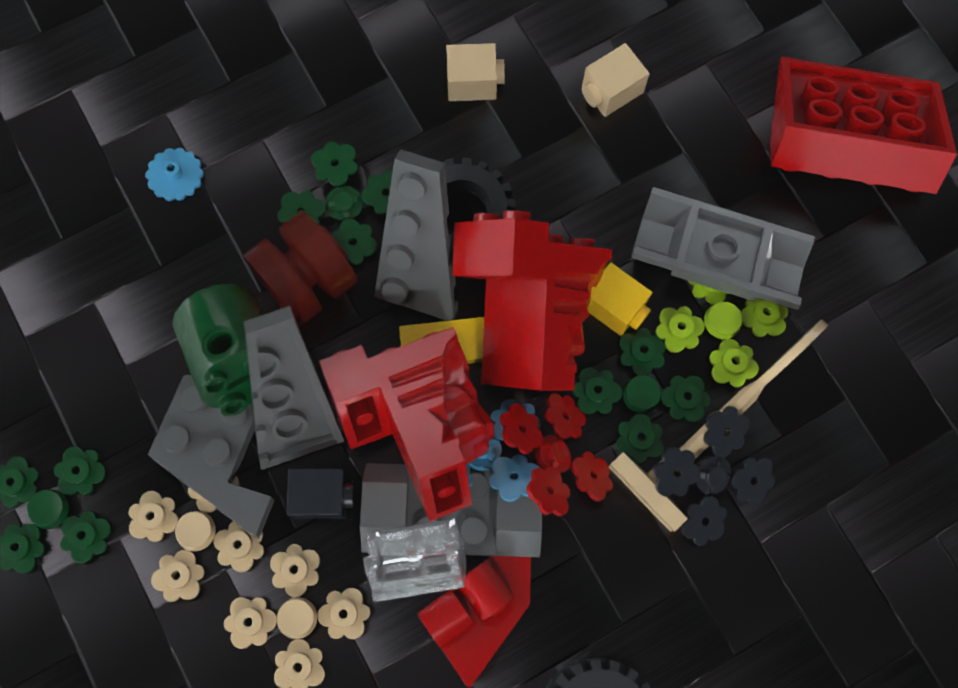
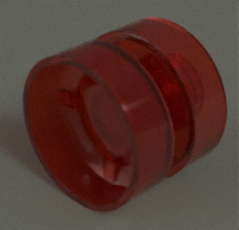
[242,210,358,327]

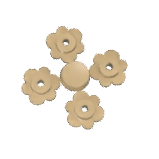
[129,476,264,602]
[224,544,371,688]

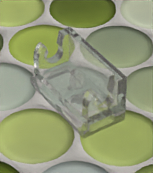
[363,518,467,602]

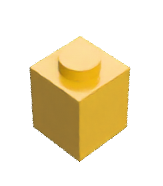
[587,262,653,336]

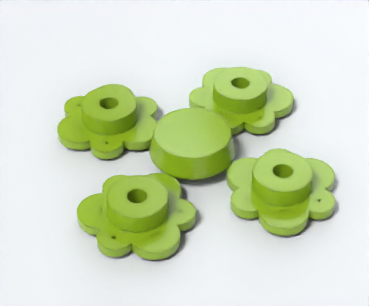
[656,281,788,387]

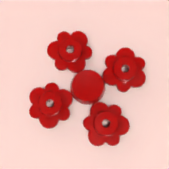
[499,393,613,516]

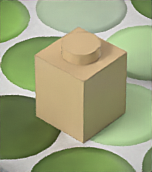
[446,43,505,101]
[582,43,650,117]

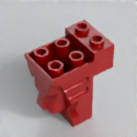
[452,211,612,391]
[319,327,495,522]

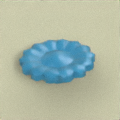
[145,148,204,201]

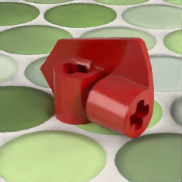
[417,556,531,687]

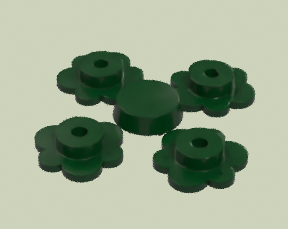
[278,141,393,265]
[572,328,711,464]
[0,447,112,574]

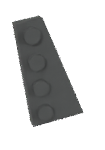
[374,149,459,321]
[244,306,344,470]

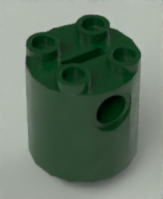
[172,284,264,416]

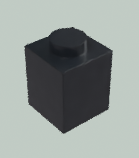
[286,469,355,519]

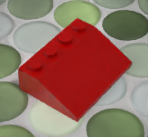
[770,57,957,194]

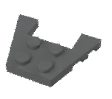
[148,375,322,539]

